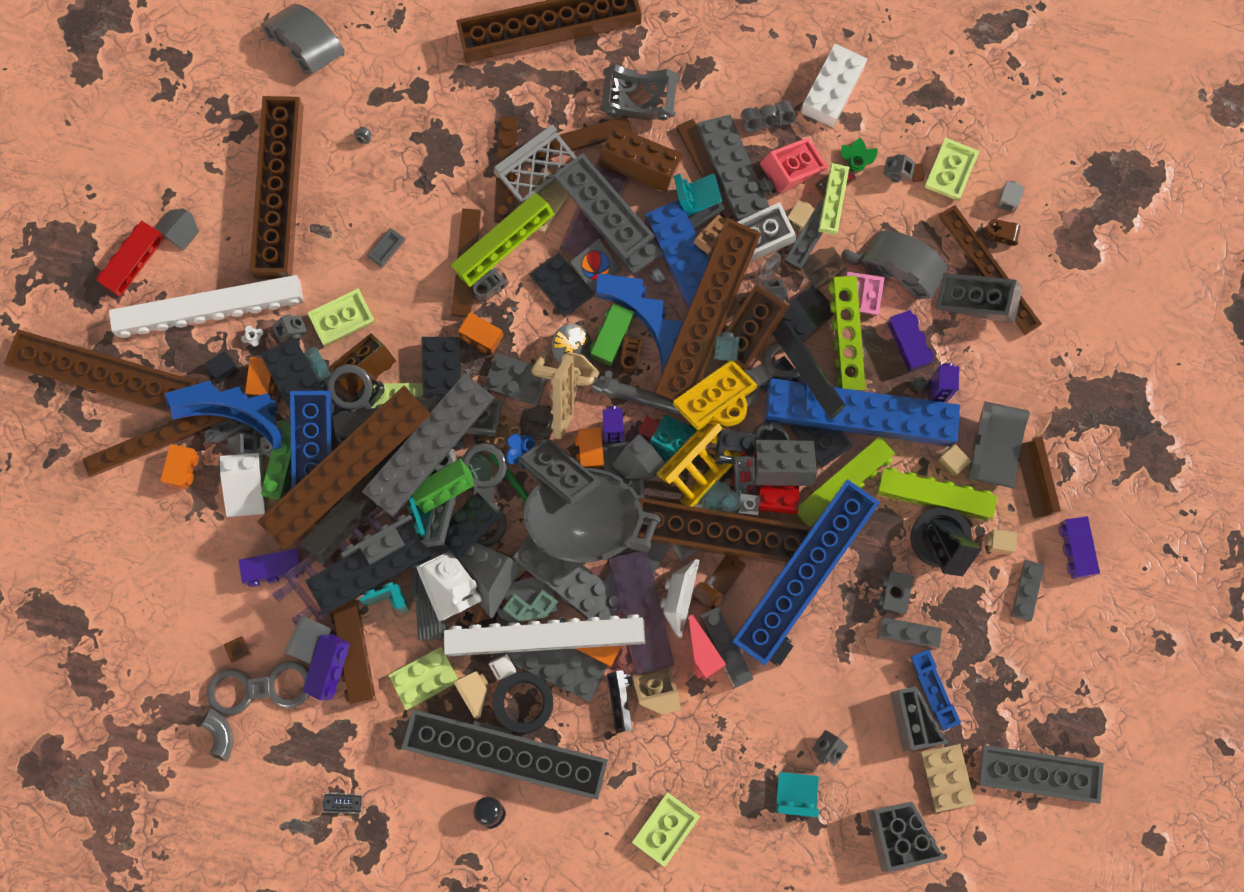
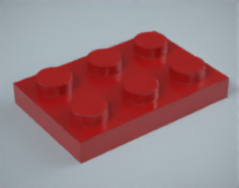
[758,485,799,515]

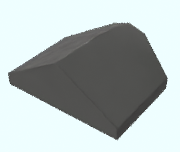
[154,208,199,251]

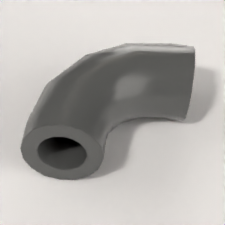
[200,708,234,762]

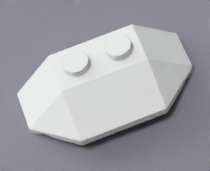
[660,559,700,638]

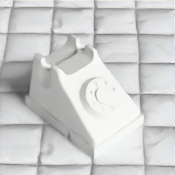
[416,551,483,621]

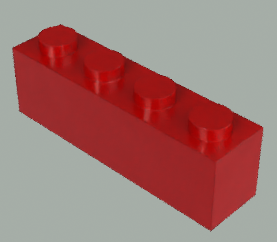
[96,220,165,297]

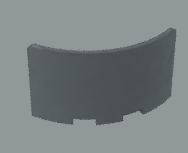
[260,4,345,74]
[861,231,948,300]
[968,401,1030,489]

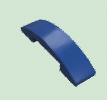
[911,649,961,731]

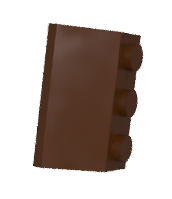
[327,333,396,397]

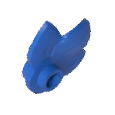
[506,434,535,469]

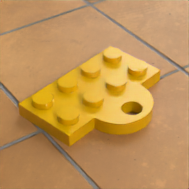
[673,360,757,430]

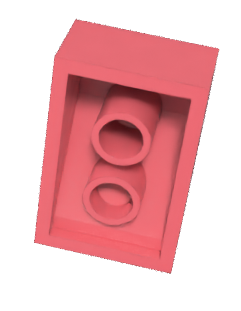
[760,138,828,194]
[687,615,726,680]

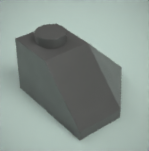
[612,434,665,479]

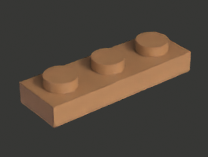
[693,214,726,254]

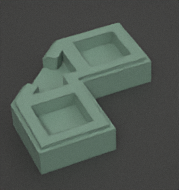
[502,590,558,622]

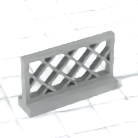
[494,124,577,204]

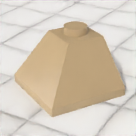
[632,667,681,714]
[454,672,489,719]

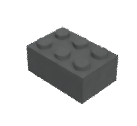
[753,440,817,486]

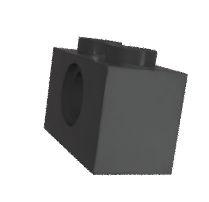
[878,571,914,616]

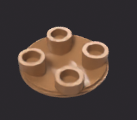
[483,414,521,450]

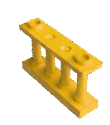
[656,420,743,507]

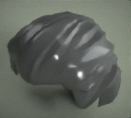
[752,421,789,442]

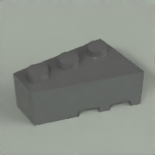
[890,687,948,752]

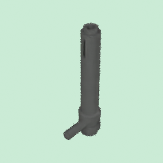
[592,371,683,416]

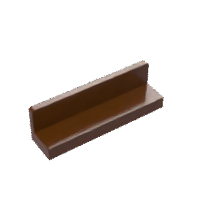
[1019,437,1061,518]

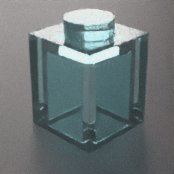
[714,332,739,361]
[701,481,732,511]

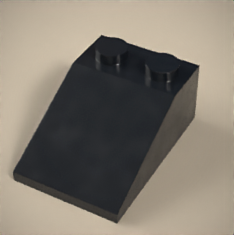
[777,284,834,343]

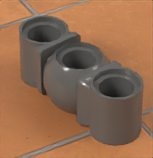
[740,100,796,132]

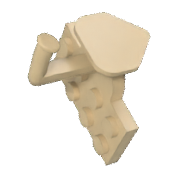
[531,351,599,439]

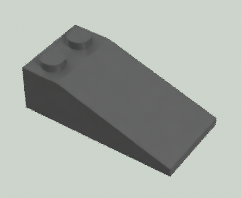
[936,273,1023,323]

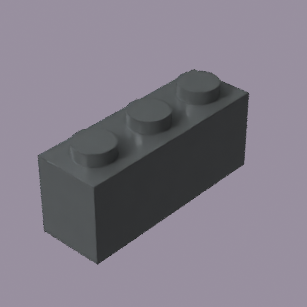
[876,617,942,650]

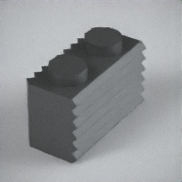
[415,599,447,642]

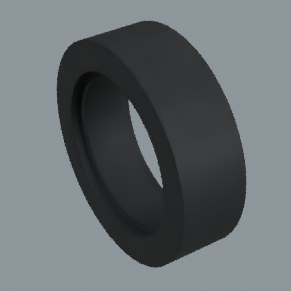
[910,507,972,568]
[493,672,553,733]

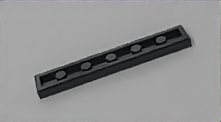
[773,321,846,419]

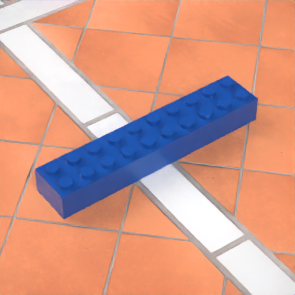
[764,378,960,447]
[731,479,880,665]

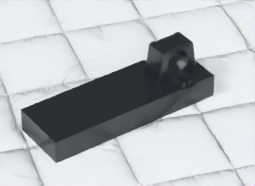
[607,670,632,733]

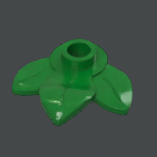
[841,138,878,172]

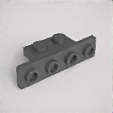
[341,515,413,565]

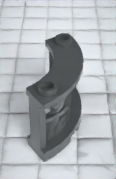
[599,64,680,121]

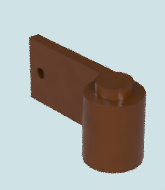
[692,555,746,610]

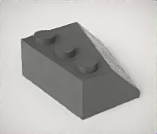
[459,542,521,618]
[867,802,946,872]

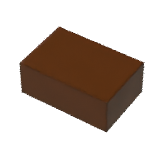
[912,163,925,182]

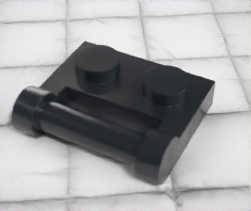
[714,429,756,464]

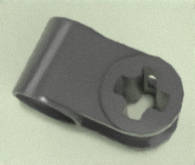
[473,267,509,302]

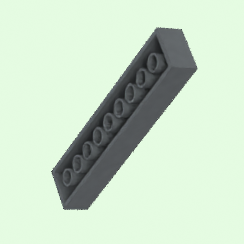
[402,709,608,800]

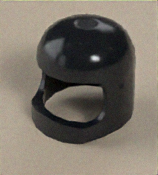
[473,796,506,829]

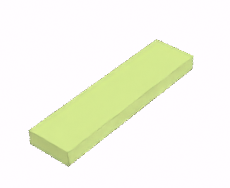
[818,163,849,235]

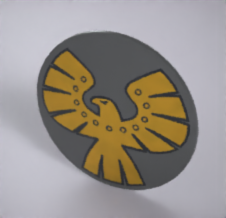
[551,324,592,363]

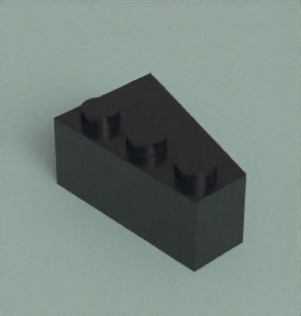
[923,519,982,577]

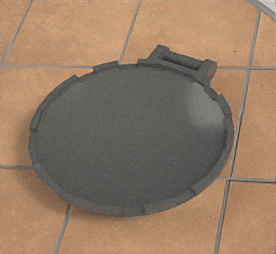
[524,468,661,563]

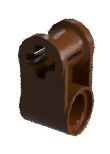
[983,219,1021,246]
[620,336,643,374]
[460,603,499,628]

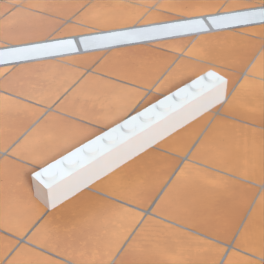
[109,275,304,338]
[444,615,645,656]

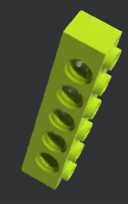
[828,275,865,391]

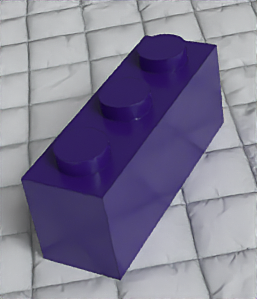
[887,310,934,373]
[928,363,960,403]
[602,406,624,443]
[1059,516,1100,579]
[239,549,304,587]
[303,634,350,700]

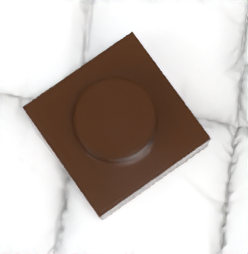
[223,636,251,663]

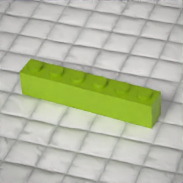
[451,193,555,287]
[793,436,895,527]
[876,467,997,521]

